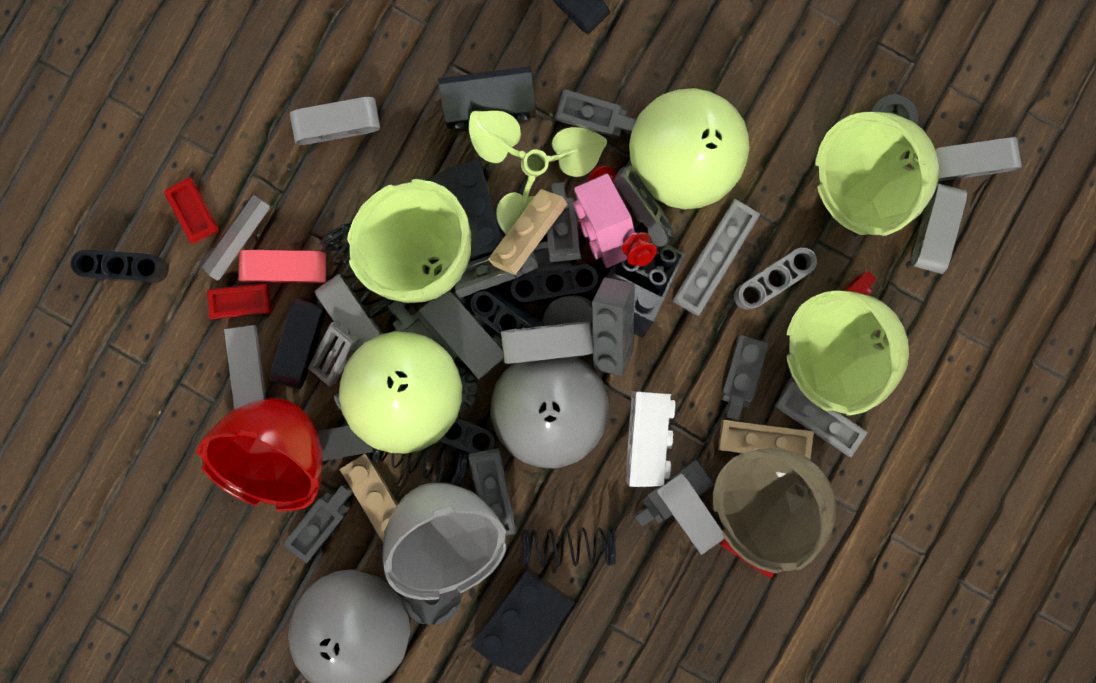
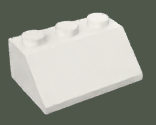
[625,391,675,487]

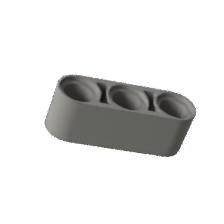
[290,97,380,145]
[935,137,1022,181]
[911,183,967,274]
[734,248,817,310]
[315,273,383,351]
[501,322,594,363]
[657,473,725,555]

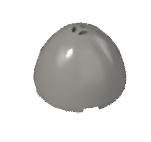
[490,356,609,469]
[383,483,506,600]
[288,569,410,683]

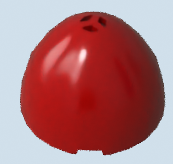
[196,398,323,511]

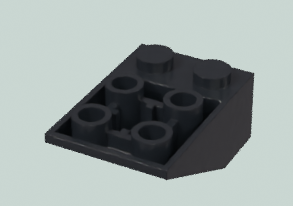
[606,228,685,338]

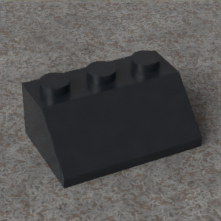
[438,66,536,132]
[425,159,502,262]
[471,567,575,676]

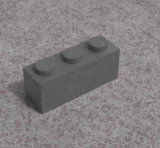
[592,277,635,376]
[419,289,504,379]

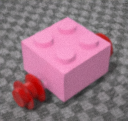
[573,166,657,268]

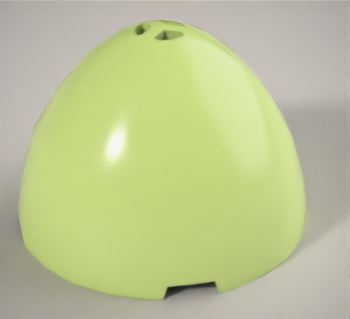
[629,88,750,209]
[815,112,939,236]
[347,179,471,303]
[786,291,909,415]
[339,331,462,454]

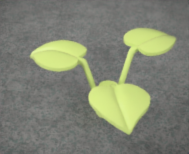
[469,111,607,235]

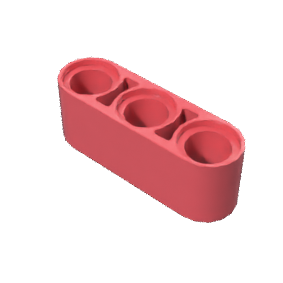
[238,250,327,283]

